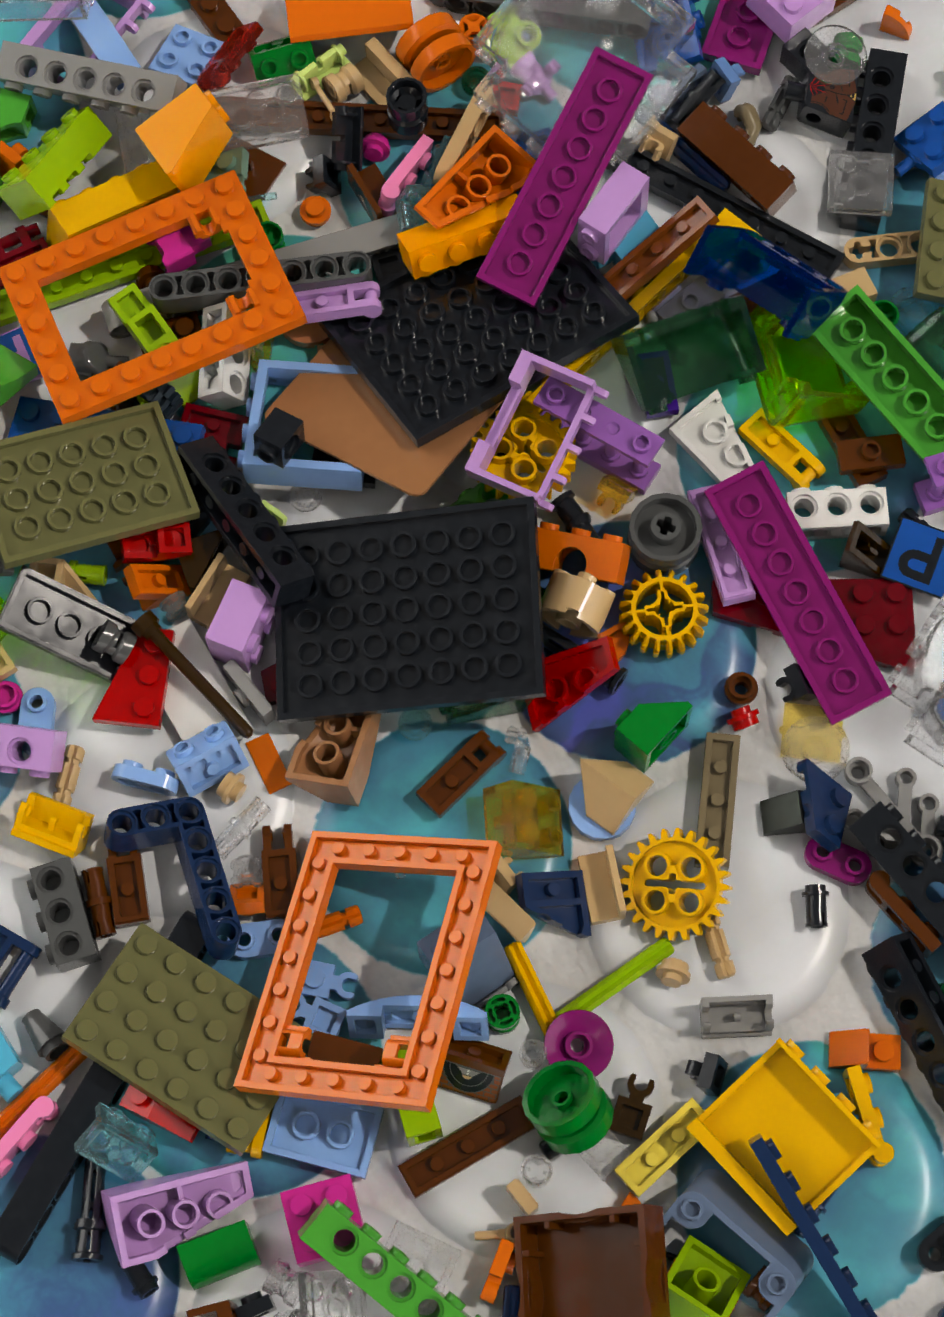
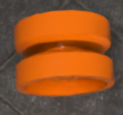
[395,12,476,93]

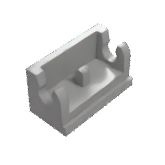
[699,994,774,1039]

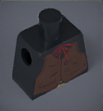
[782,67,859,138]

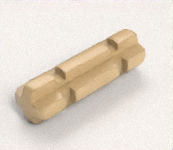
[52,744,85,806]
[701,915,736,979]

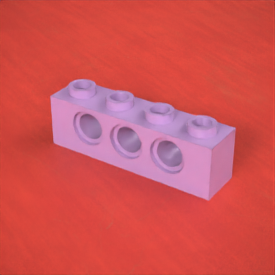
[0,722,67,778]

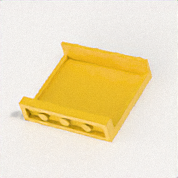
[686,1038,882,1236]

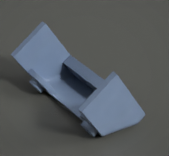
[663,1169,814,1317]

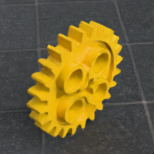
[470,404,577,500]
[620,828,733,941]

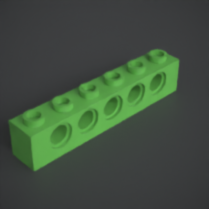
[298,1198,481,1317]

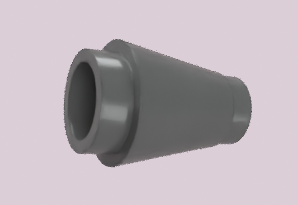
[22,1009,70,1062]

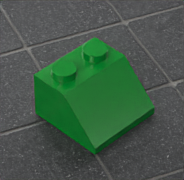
[614,701,693,773]

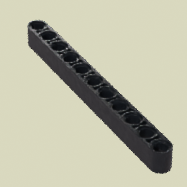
[0,910,207,1265]

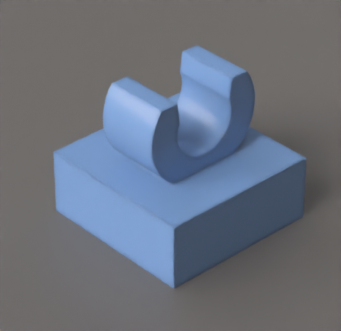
[708,57,745,103]

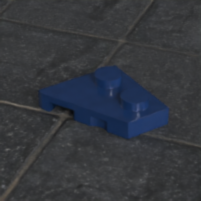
[796,758,852,852]
[515,870,592,938]

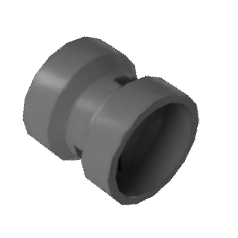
[91,620,138,665]

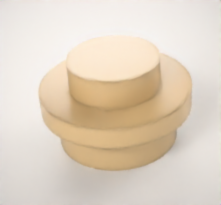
[216,771,247,805]
[655,958,691,988]

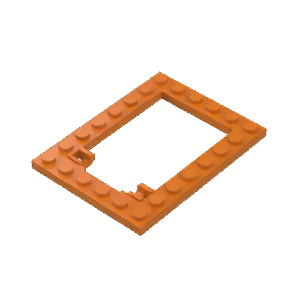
[0,170,308,424]
[233,831,503,1113]

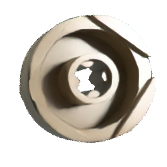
[541,569,616,640]

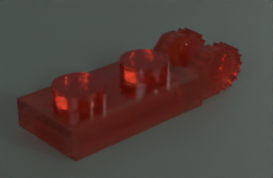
[197,21,264,92]

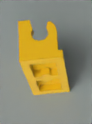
[10,792,95,858]

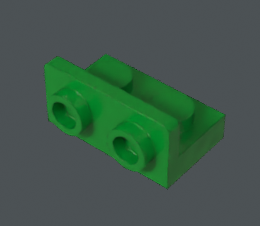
[246,36,317,85]

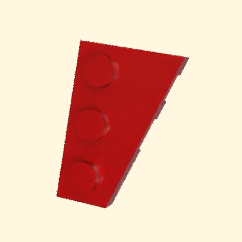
[92,629,176,730]
[525,636,620,732]

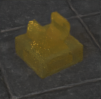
[597,474,638,515]

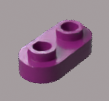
[804,839,872,886]

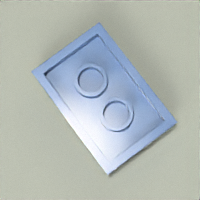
[262,1096,385,1180]

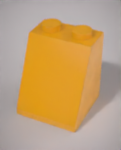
[134,83,233,191]

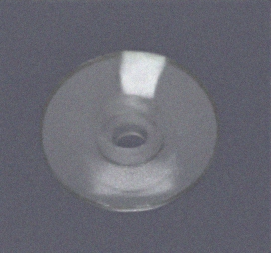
[804,25,867,85]

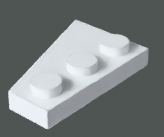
[669,389,754,484]

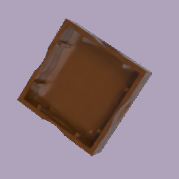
[513,1204,670,1317]

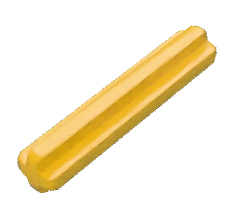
[504,941,556,1036]

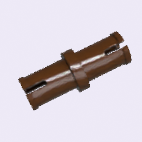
[81,867,117,939]

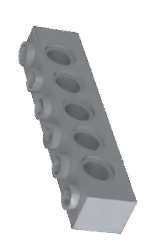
[0,40,188,118]

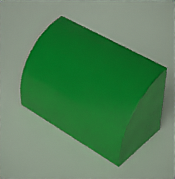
[176,1220,262,1290]

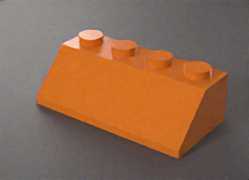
[285,0,414,43]

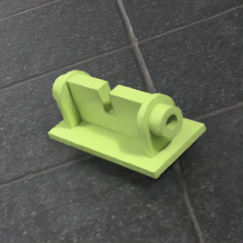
[286,43,351,101]

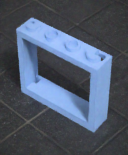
[237,359,365,491]

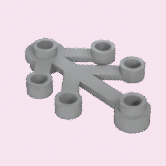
[844,757,943,868]

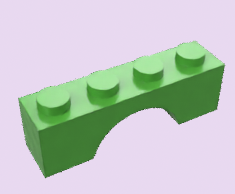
[0,88,37,207]

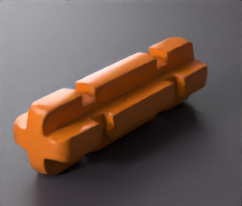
[319,905,363,938]

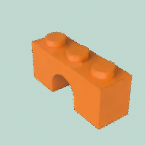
[538,521,632,586]

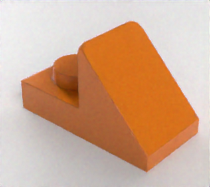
[123,564,191,611]
[828,1028,901,1072]

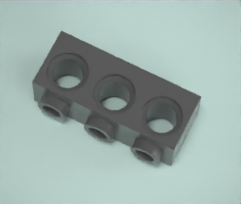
[27,856,102,973]

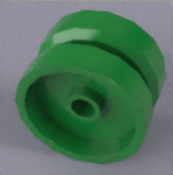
[522,1060,614,1155]

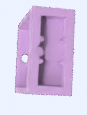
[577,161,650,265]

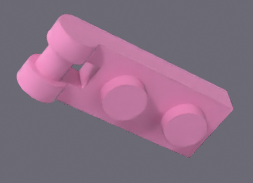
[378,134,434,217]
[0,1096,60,1179]

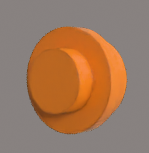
[300,196,331,227]

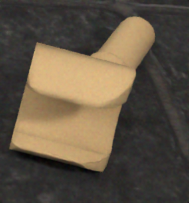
[475,1223,514,1243]

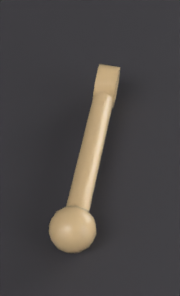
[309,77,335,120]

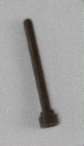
[131,610,253,738]

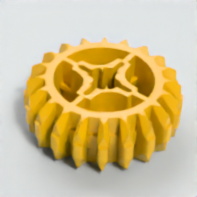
[619,569,709,659]

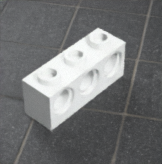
[198,301,251,410]
[785,484,890,540]

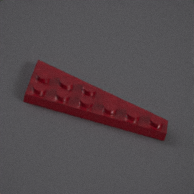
[711,579,917,677]

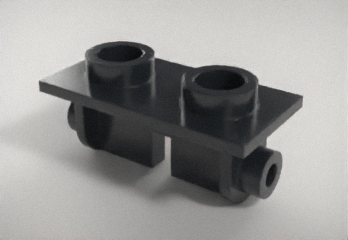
[331,106,364,171]

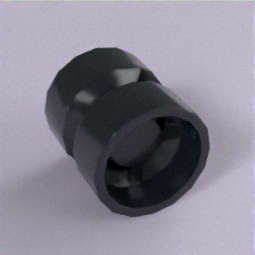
[386,77,429,136]

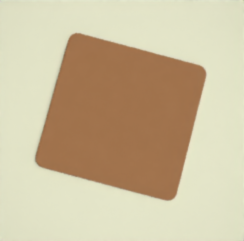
[265,339,504,497]

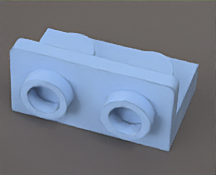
[166,721,250,797]

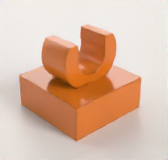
[0,140,28,177]

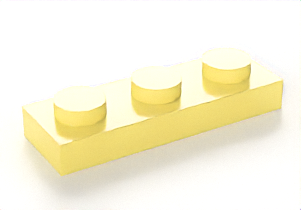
[614,1098,704,1198]

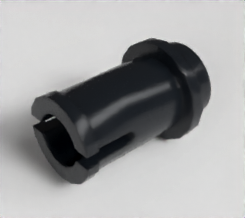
[802,884,829,928]
[117,1261,159,1300]

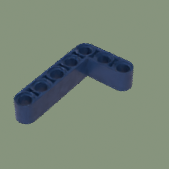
[104,797,242,960]

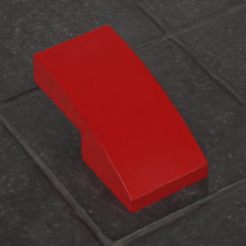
[120,521,193,563]

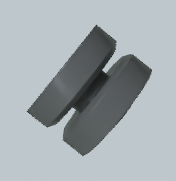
[627,493,703,577]

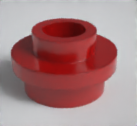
[726,705,759,732]

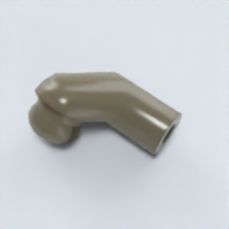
[734,103,762,146]

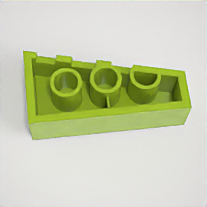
[0,106,113,220]

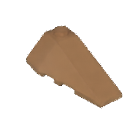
[285,714,381,807]

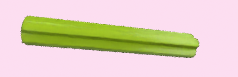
[555,937,675,1017]

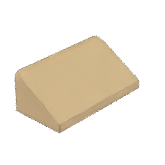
[486,881,536,943]

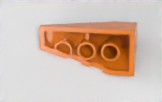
[413,124,536,230]

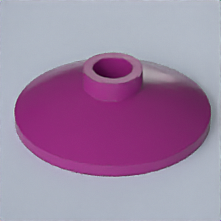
[544,1010,614,1077]

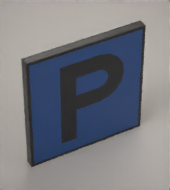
[879,516,944,600]

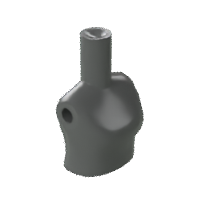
[68,341,129,377]

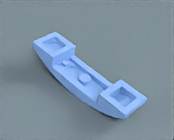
[68,0,141,91]
[346,995,490,1041]

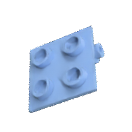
[148,24,232,93]

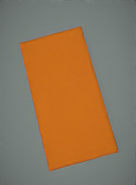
[245,733,292,794]

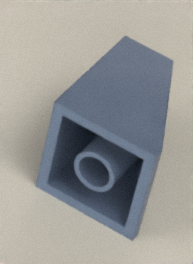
[417,916,516,1005]

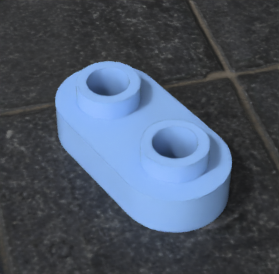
[18,687,56,755]
[111,759,180,796]
[227,919,285,960]

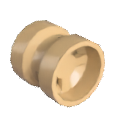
[322,62,365,103]

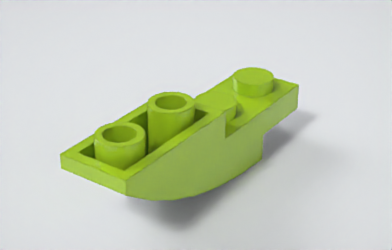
[108,282,199,409]

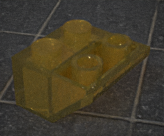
[483,780,564,860]

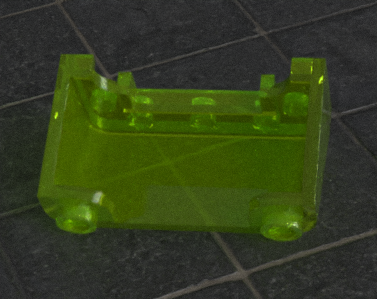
[743,288,869,427]

